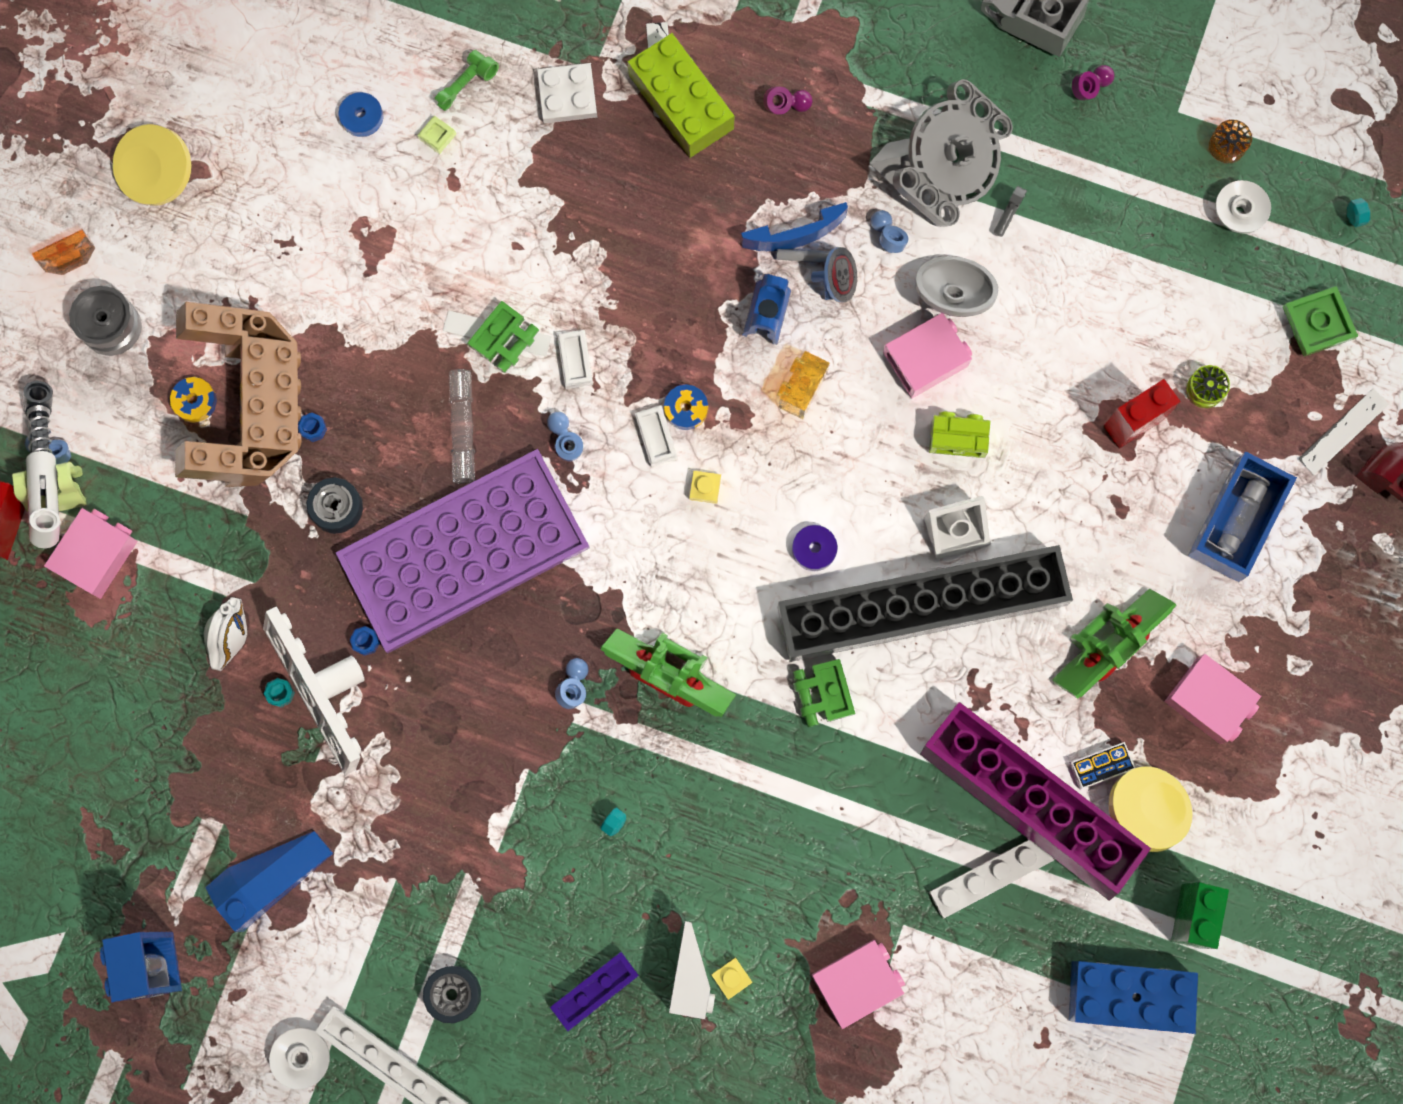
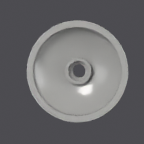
[915,256,998,317]

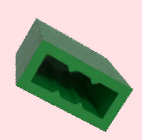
[1171,882,1229,949]

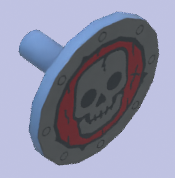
[811,247,858,303]

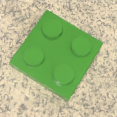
[1282,286,1358,357]

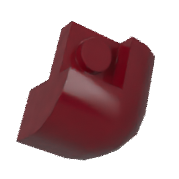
[1355,442,1403,503]

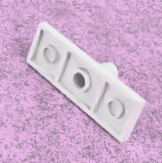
[263,607,364,776]

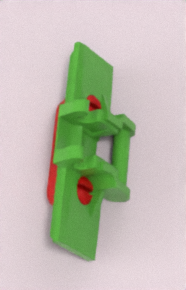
[1052,588,1177,699]
[601,629,736,717]

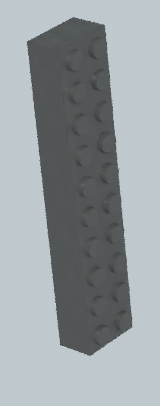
[777,545,1073,662]

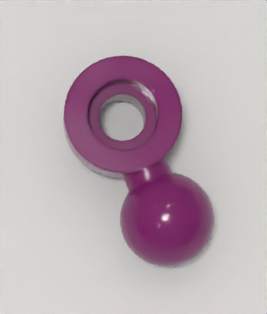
[1072,65,1115,101]
[763,86,813,114]

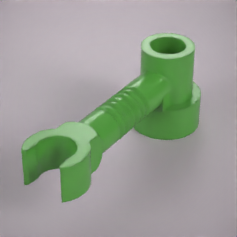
[435,50,499,111]

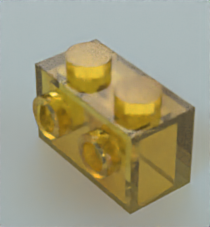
[777,351,830,420]

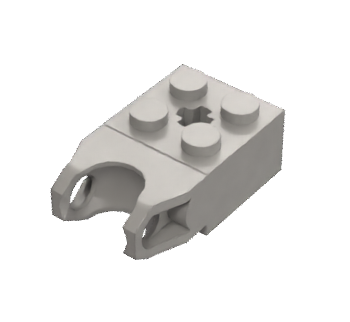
[981,0,1089,57]

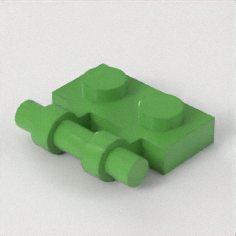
[467,301,539,373]
[793,659,856,727]

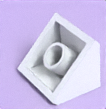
[924,496,991,559]

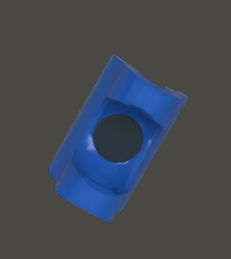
[742,274,791,345]

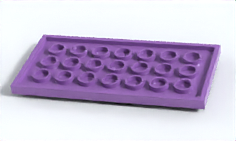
[336,449,590,654]

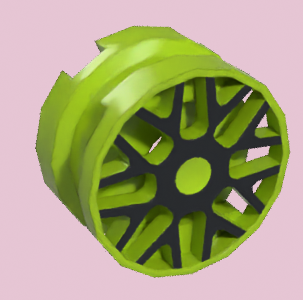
[1186,365,1230,409]

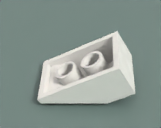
[669,921,715,1019]

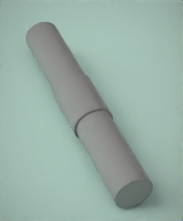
[777,249,830,263]

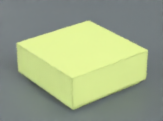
[417,115,456,154]

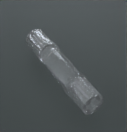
[448,369,476,483]

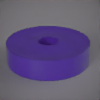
[792,525,838,571]

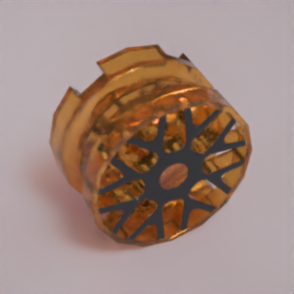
[1209,119,1252,163]

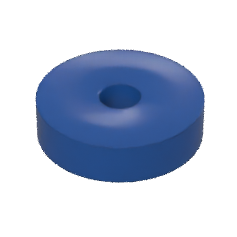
[339,92,384,137]

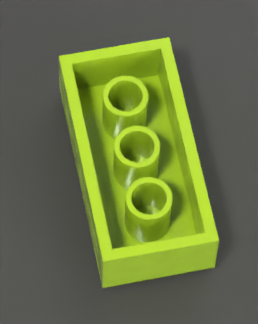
[627,33,735,158]

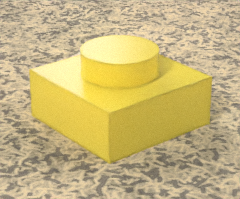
[690,471,721,504]
[712,957,753,1000]

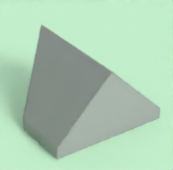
[870,138,912,195]

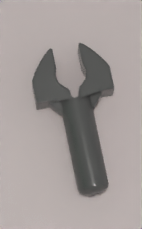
[994,186,1027,237]

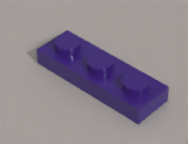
[550,952,639,1031]

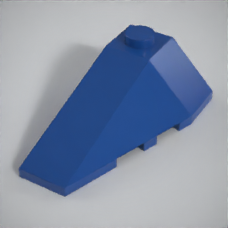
[205,831,334,932]

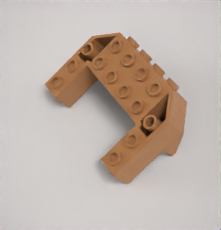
[175,302,301,487]

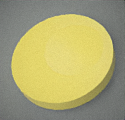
[113,124,191,206]
[1109,767,1193,852]

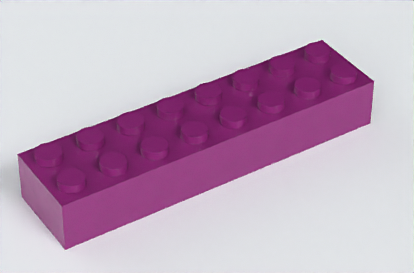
[920,702,1151,901]

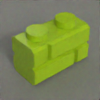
[929,411,991,458]

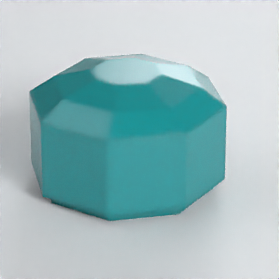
[1347,198,1370,227]
[264,678,295,708]
[600,807,626,837]

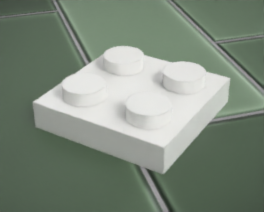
[537,63,597,124]

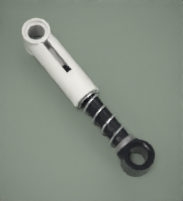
[23,381,60,548]

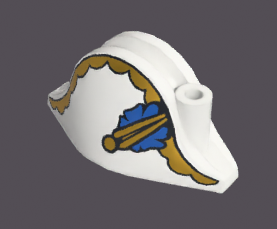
[204,597,247,671]

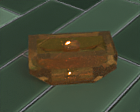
[32,229,95,275]

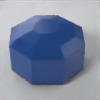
[298,413,327,442]
[350,626,380,656]

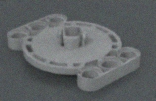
[893,79,1013,227]

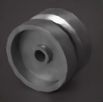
[69,286,142,356]

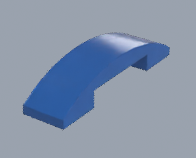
[741,202,848,252]

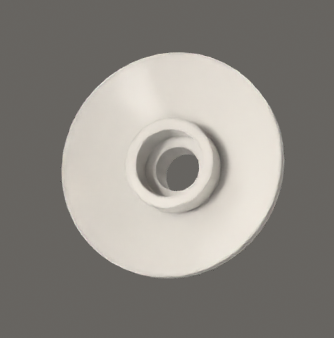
[1215,180,1271,233]
[269,1028,330,1090]

